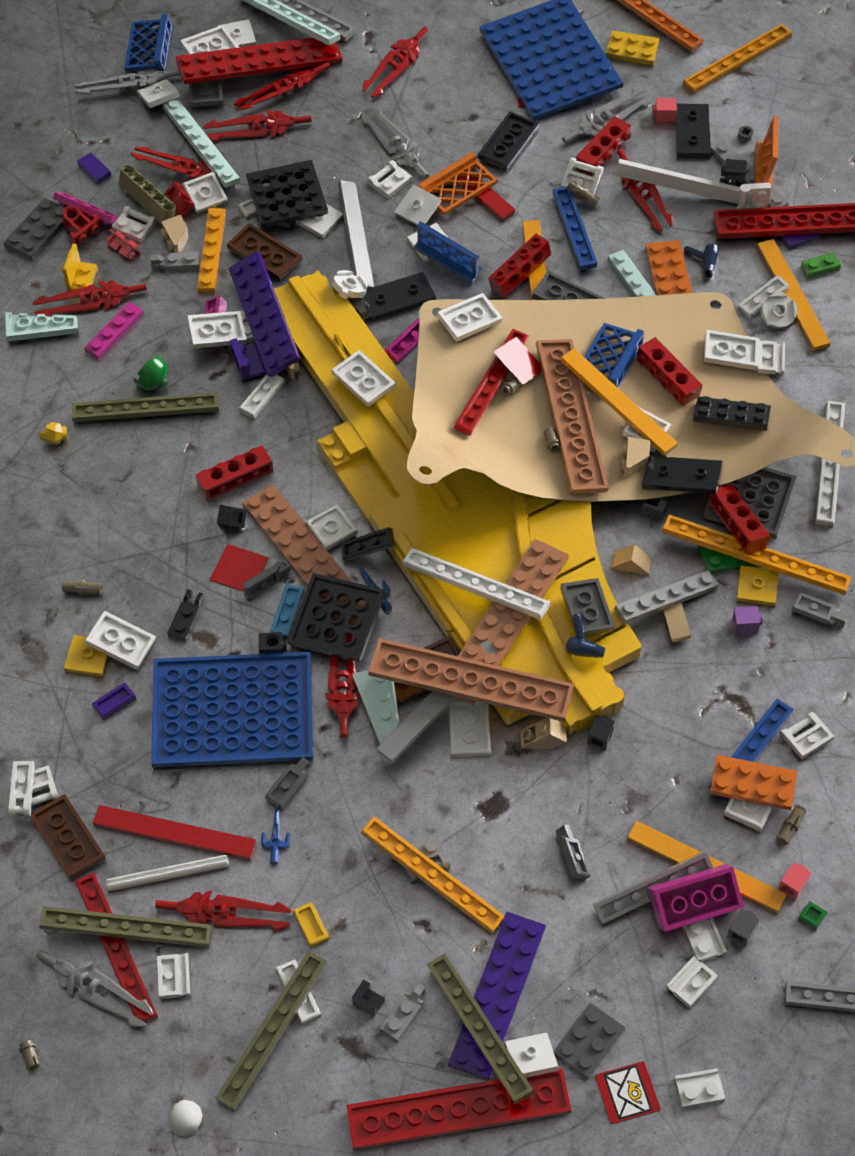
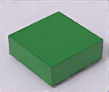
[798,901,828,931]

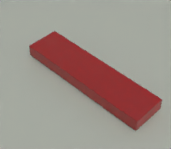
[458,170,515,222]

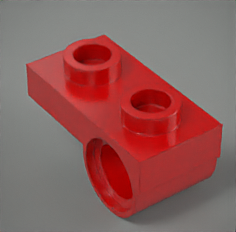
[164,181,195,217]

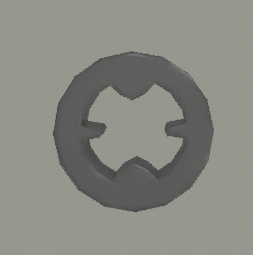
[738,126,754,142]

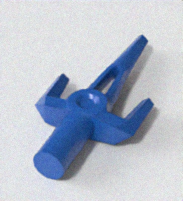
[359,567,392,612]
[261,807,290,865]

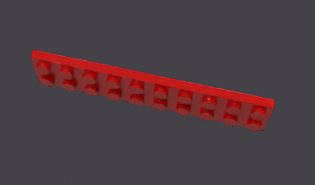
[176,37,343,84]
[713,203,855,239]
[346,1068,572,1151]

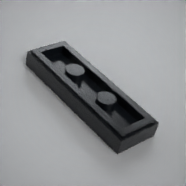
[341,527,395,562]

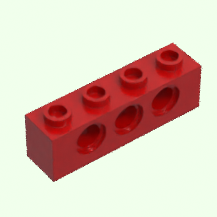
[576,116,631,177]
[488,233,552,299]
[636,337,703,406]
[195,445,274,501]
[709,484,770,554]

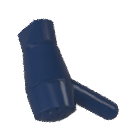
[684,244,719,278]
[566,613,605,658]

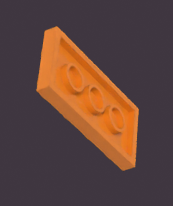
[645,240,692,295]
[710,755,798,811]

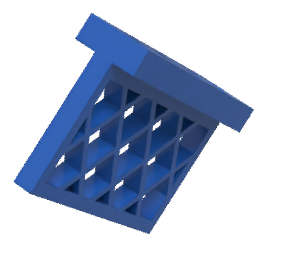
[124,14,172,72]
[414,221,482,284]
[584,323,644,388]

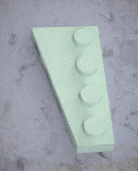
[5,312,78,342]
[352,670,400,744]

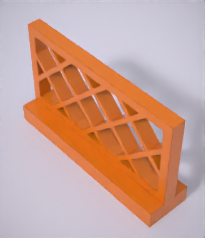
[754,116,779,188]
[419,152,498,216]

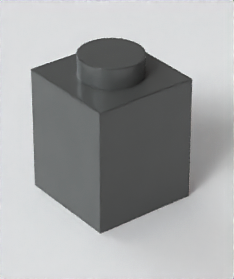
[727,909,760,947]

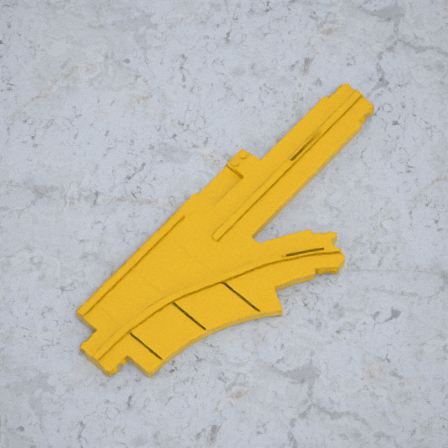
[274,270,642,735]

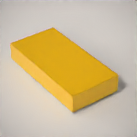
[293,902,329,948]

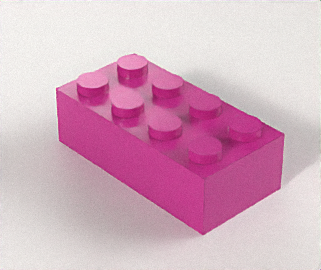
[648,864,744,931]

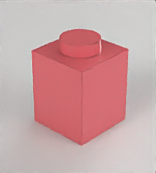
[652,98,677,122]
[778,862,812,900]

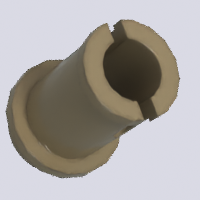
[501,378,525,396]
[544,428,560,452]
[19,1040,40,1070]

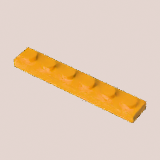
[197,208,226,293]

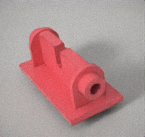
[106,229,141,259]

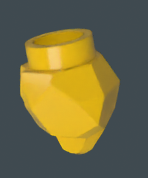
[39,422,67,445]

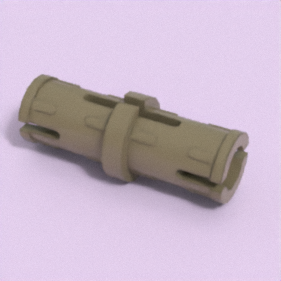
[566,180,600,208]
[62,579,103,595]
[776,804,807,845]

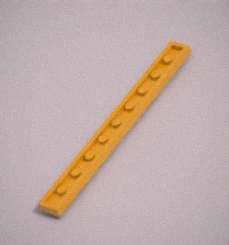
[662,514,851,595]

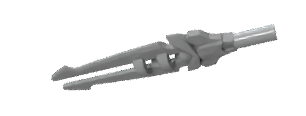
[75,69,181,94]
[562,88,651,144]
[362,106,429,179]
[36,949,153,1027]

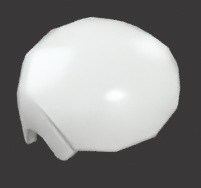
[169,1100,203,1137]

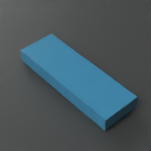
[270,584,305,639]

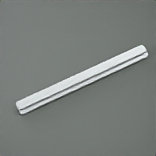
[106,855,229,891]

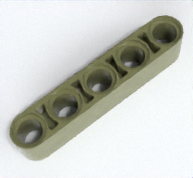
[119,165,176,223]

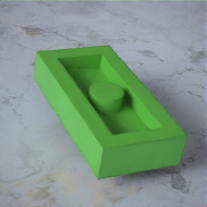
[801,252,841,278]

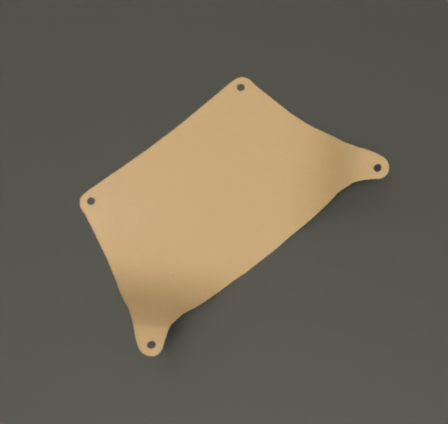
[407,292,855,502]

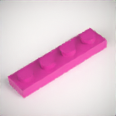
[53,192,119,225]
[84,302,144,360]

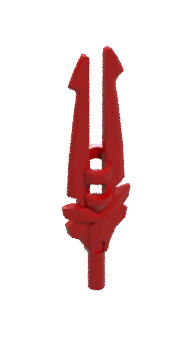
[362,27,428,98]
[234,62,331,110]
[203,110,312,141]
[131,147,212,178]
[617,149,673,232]
[32,281,147,317]
[325,632,361,739]
[155,891,292,931]

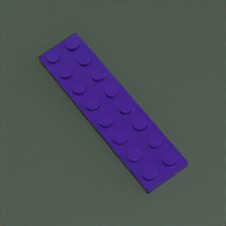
[228,250,300,378]
[448,911,546,1081]

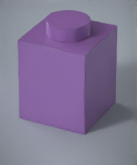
[732,606,763,634]

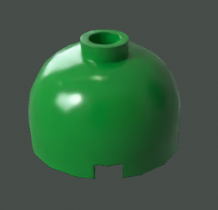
[134,354,168,390]

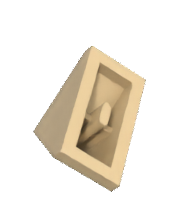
[611,544,652,576]

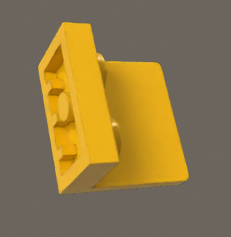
[62,244,98,291]

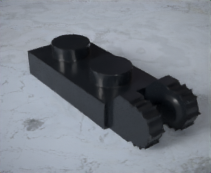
[167,589,204,641]

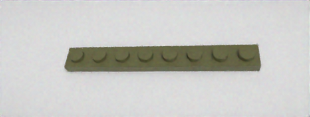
[72,392,219,422]
[39,906,211,948]
[215,950,327,1111]
[427,954,534,1105]

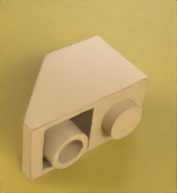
[160,215,189,252]
[620,437,650,478]
[521,718,567,749]

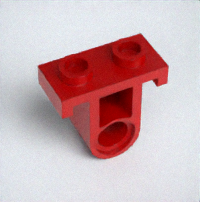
[62,206,100,245]

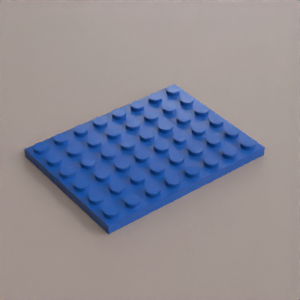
[479,0,623,121]
[151,652,313,768]

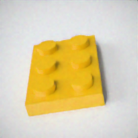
[606,30,660,66]

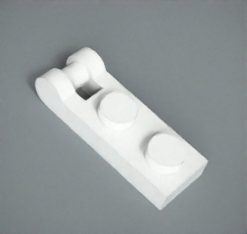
[8,761,35,816]

